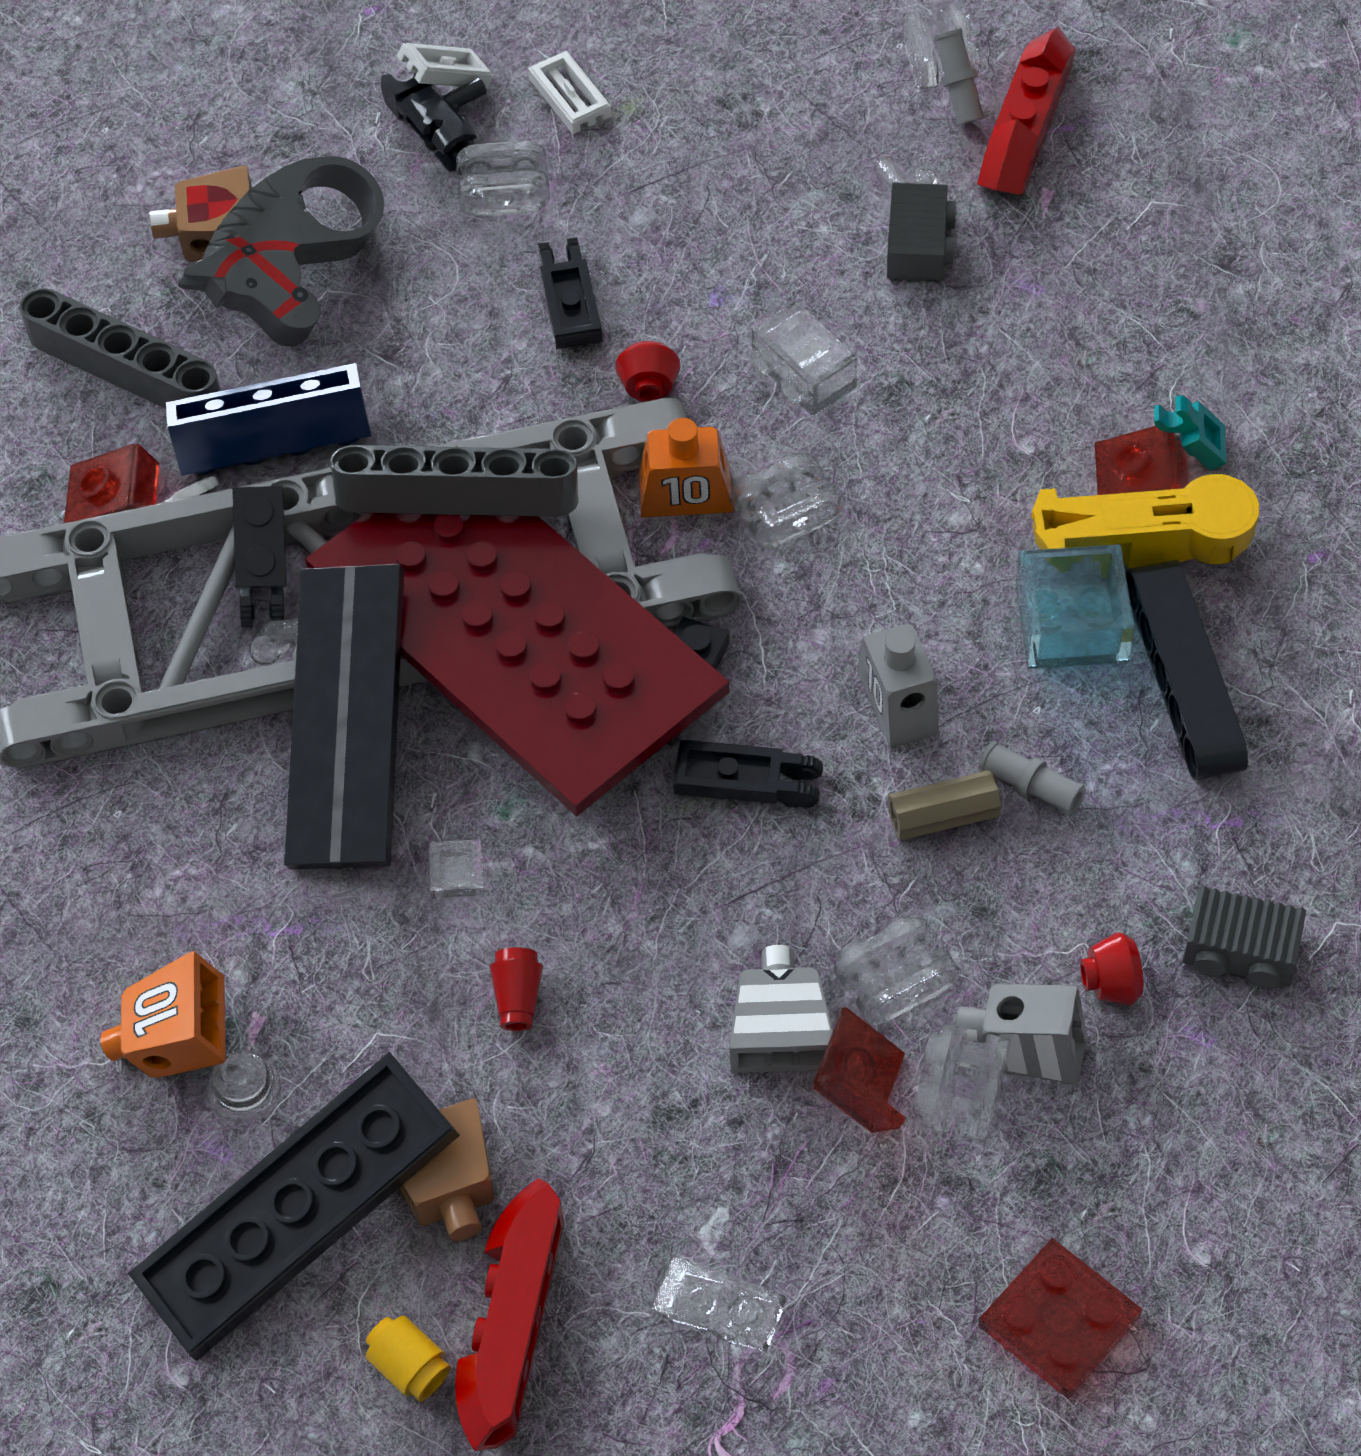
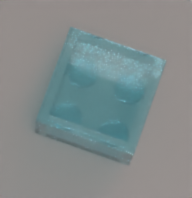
[1016,544,1134,669]

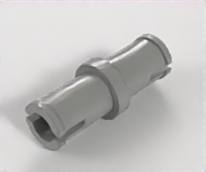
[934,29,985,126]
[978,741,1086,816]

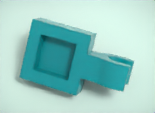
[1154,395,1227,471]

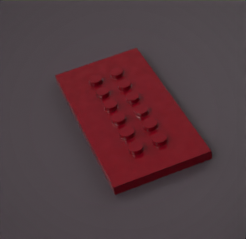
[305,446,730,817]

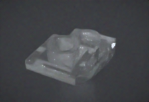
[652,1257,787,1352]

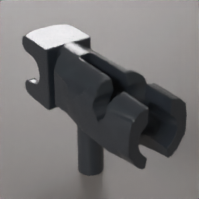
[381,73,487,172]

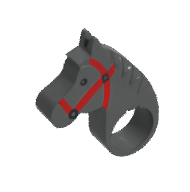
[178,156,384,347]

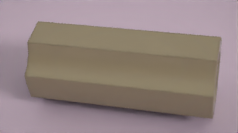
[888,770,1002,841]

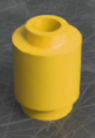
[365,1315,451,1402]

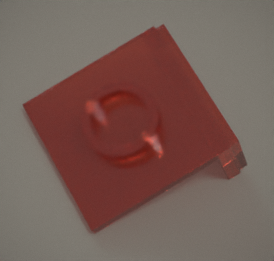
[1094,426,1189,495]
[64,443,160,523]
[813,1007,906,1133]

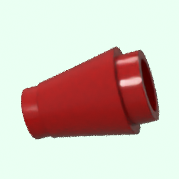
[489,947,543,1031]

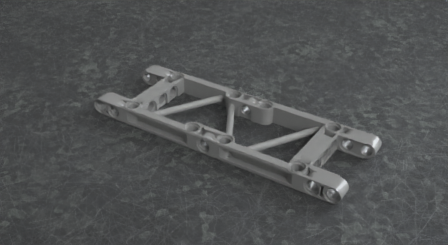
[0,398,743,768]

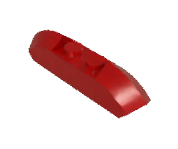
[977,27,1076,195]
[455,1178,564,1451]

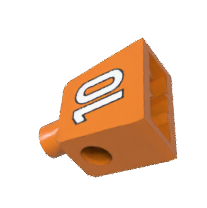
[639,418,733,518]
[100,951,226,1078]

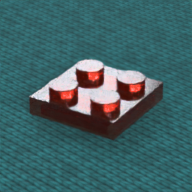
[978,1238,1142,1400]

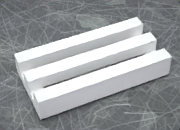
[397,43,493,88]
[528,51,612,134]

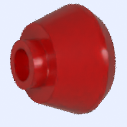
[615,341,681,402]
[1080,932,1144,1006]

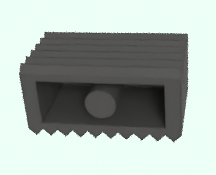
[887,182,956,283]
[1183,886,1306,989]

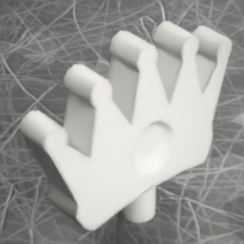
[165,475,219,502]

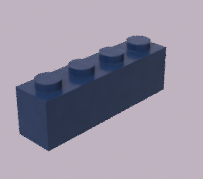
[166,363,371,476]

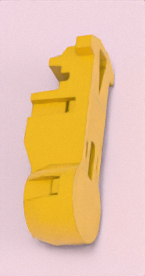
[1031,474,1259,574]

